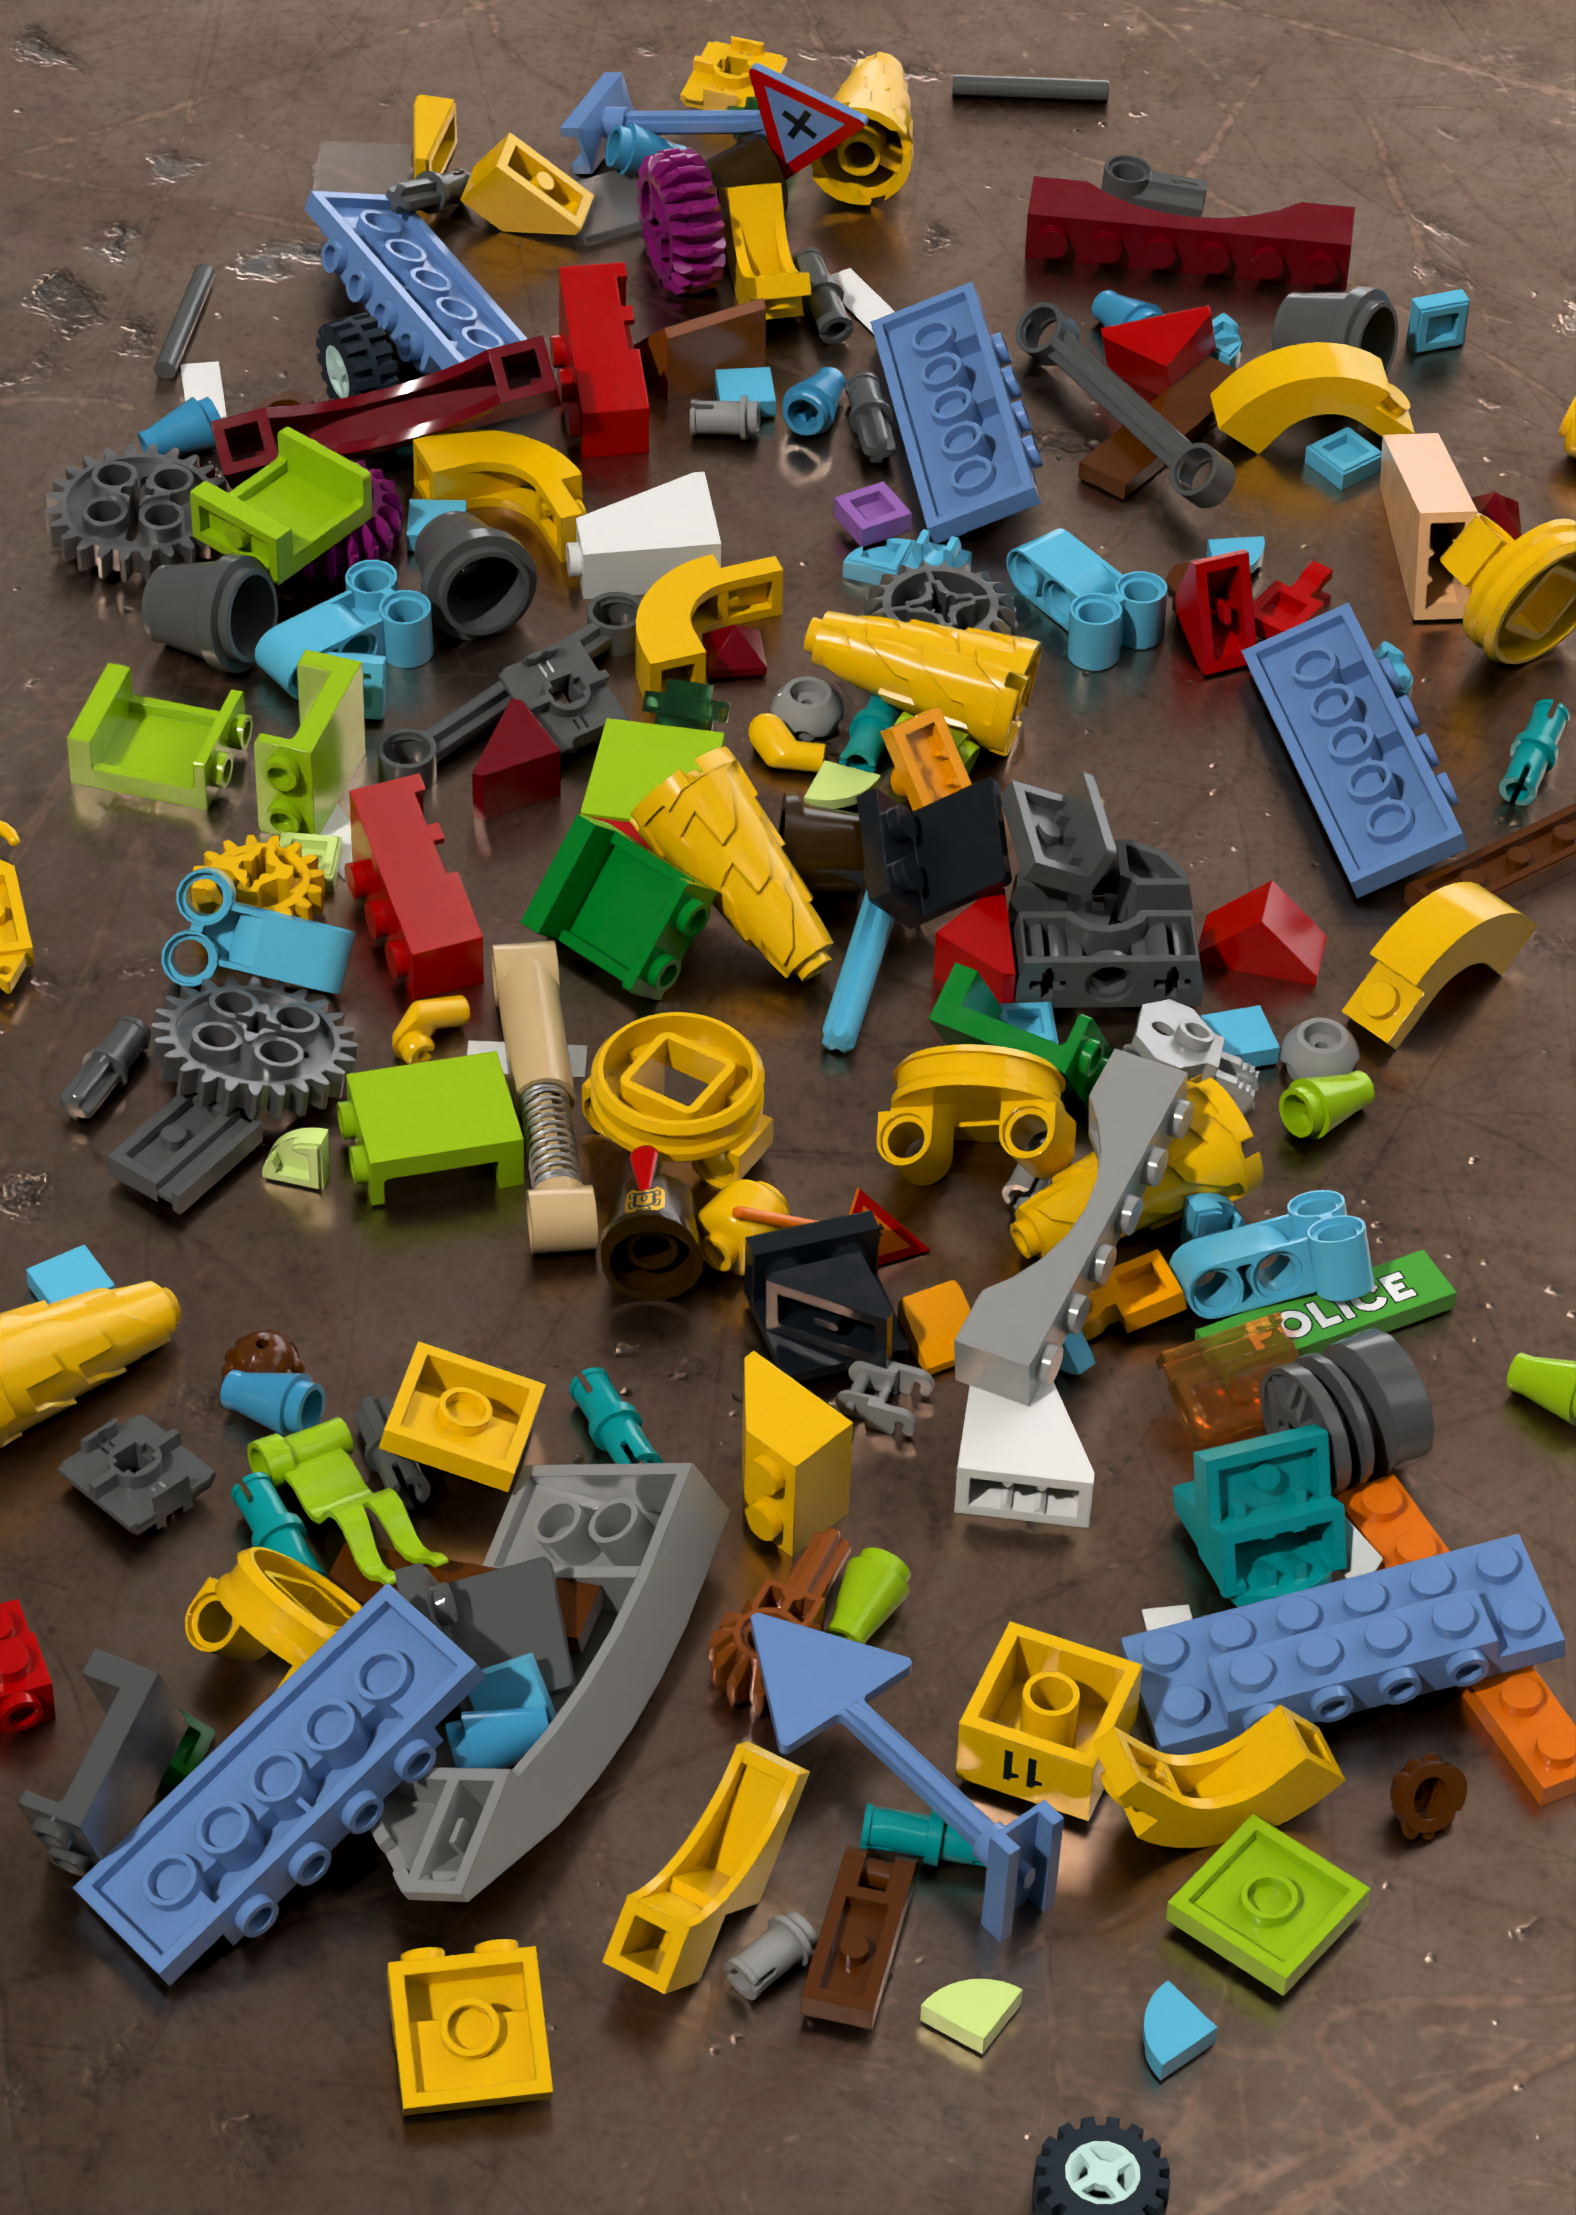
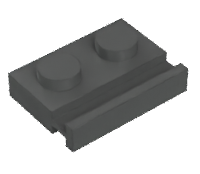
[107,1092,263,1215]

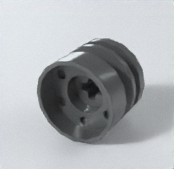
[1259,1328,1435,1497]

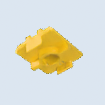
[680,36,787,110]

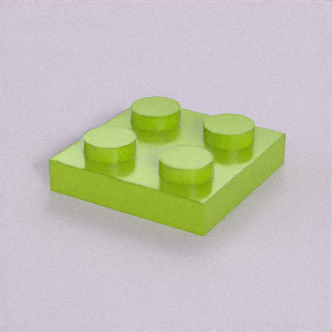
[1166,1814,1371,1996]

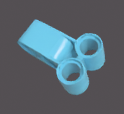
[1006,528,1167,671]
[254,560,434,699]
[161,867,356,994]
[1169,1190,1375,1319]

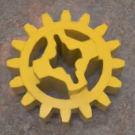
[191,834,325,921]

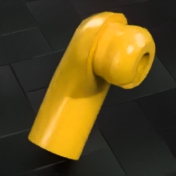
[748,713,826,773]
[392,995,470,1064]

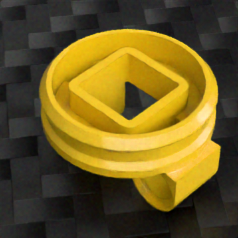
[1440,513,1576,664]
[582,1012,774,1189]
[877,1044,1076,1186]
[185,1547,363,1690]

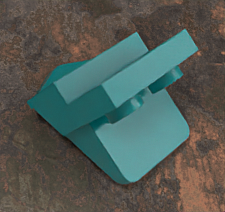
[1173,1424,1347,1607]

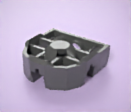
[1008,839,1203,1008]

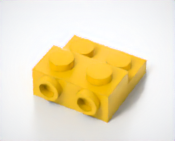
[378,1341,546,1492]
[387,1939,553,2116]

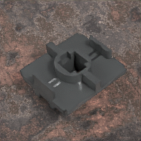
[498,640,630,756]
[57,1413,216,1535]

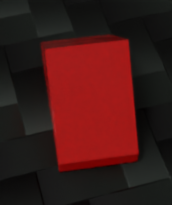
[1101,305,1216,395]
[1172,549,1257,675]
[1198,880,1327,986]
[933,888,1016,1004]

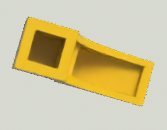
[602,1741,810,1994]

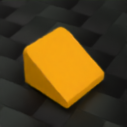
[897,1280,971,1374]

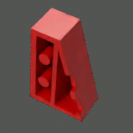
[550,261,649,458]
[344,773,484,1000]

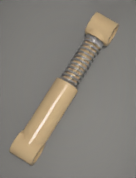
[491,940,598,1255]

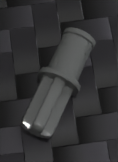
[386,169,471,215]
[845,372,896,464]
[60,1016,151,1121]
[354,1395,431,1510]

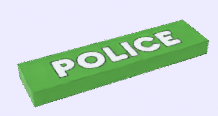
[1194,1250,1457,1389]

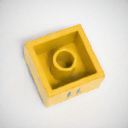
[955,1621,1143,1821]

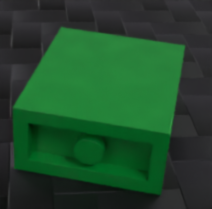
[520,814,718,1000]
[928,962,1113,1111]

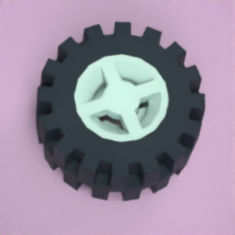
[316,313,399,399]
[1032,2116,1170,2215]

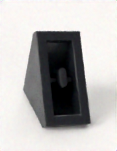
[766,1251,893,1369]

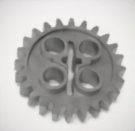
[45,444,229,582]
[149,976,358,1120]

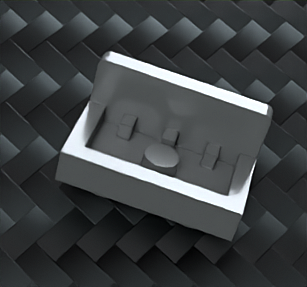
[1001,771,1117,898]

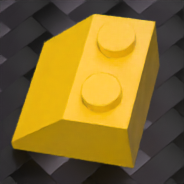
[742,1351,853,1557]

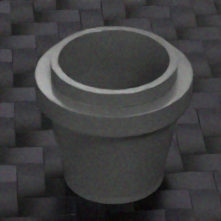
[1272,286,1398,376]
[414,511,537,640]
[141,554,278,673]

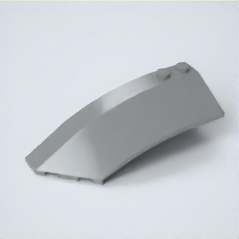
[370,1463,731,1902]

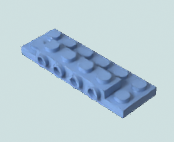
[304,191,555,376]
[870,281,1044,544]
[1241,602,1469,898]
[1120,1534,1565,1755]
[73,1583,486,1986]

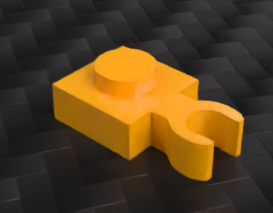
[1081,1249,1187,1340]

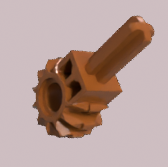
[708,1528,851,1716]

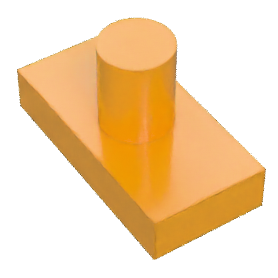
[880,706,972,811]

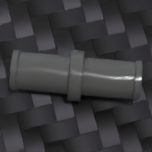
[792,247,853,345]

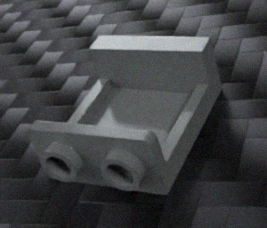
[17,1648,189,1876]

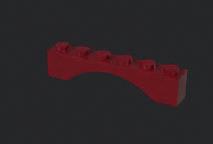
[1025,176,1355,289]
[211,335,562,490]

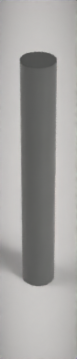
[952,74,1109,101]
[154,264,216,380]

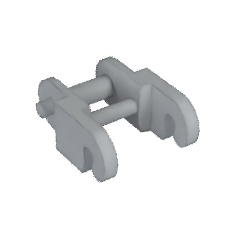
[835,1361,935,1436]

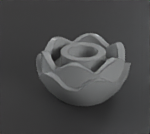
[770,676,845,742]
[1280,1017,1360,1080]

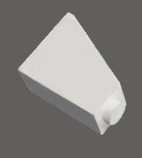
[566,472,721,600]
[954,1381,1095,1528]

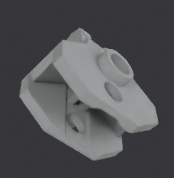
[1122,999,1259,1118]

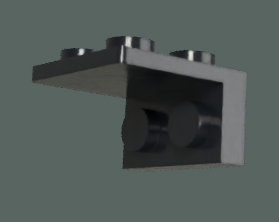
[856,777,1012,929]
[744,1210,909,1382]

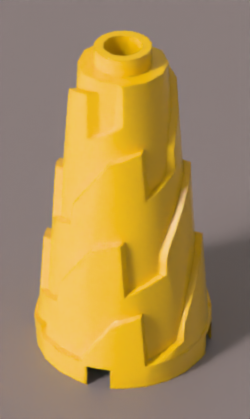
[811,52,914,205]
[803,610,1042,756]
[628,746,834,982]
[1010,1074,1264,1259]
[0,1281,181,1448]

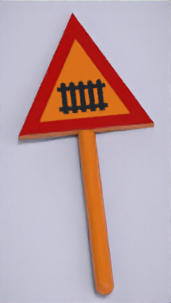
[732,1187,930,1266]

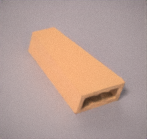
[1380,433,1478,620]

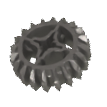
[861,559,1018,636]

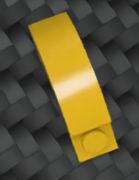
[719,183,812,320]
[1210,342,1415,454]
[413,429,587,563]
[635,554,783,709]
[1342,882,1537,1050]
[1092,1704,1346,1848]

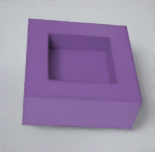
[833,481,912,547]

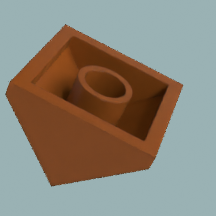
[634,298,766,402]

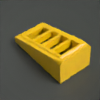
[413,95,457,179]

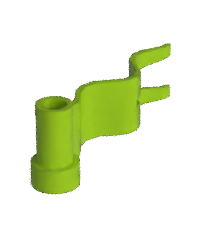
[247,1417,449,1586]

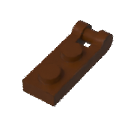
[800,1845,919,2029]

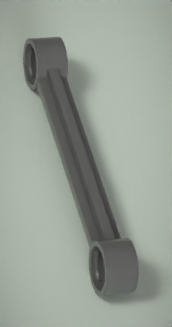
[1016,302,1235,508]
[377,592,641,790]

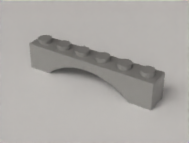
[954,1048,1194,1407]

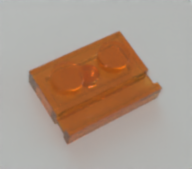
[1155,1311,1300,1448]

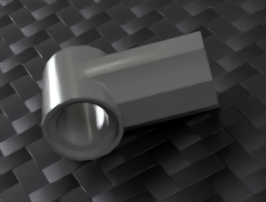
[1101,154,1208,217]

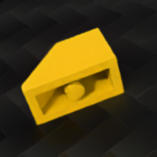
[460,132,594,235]

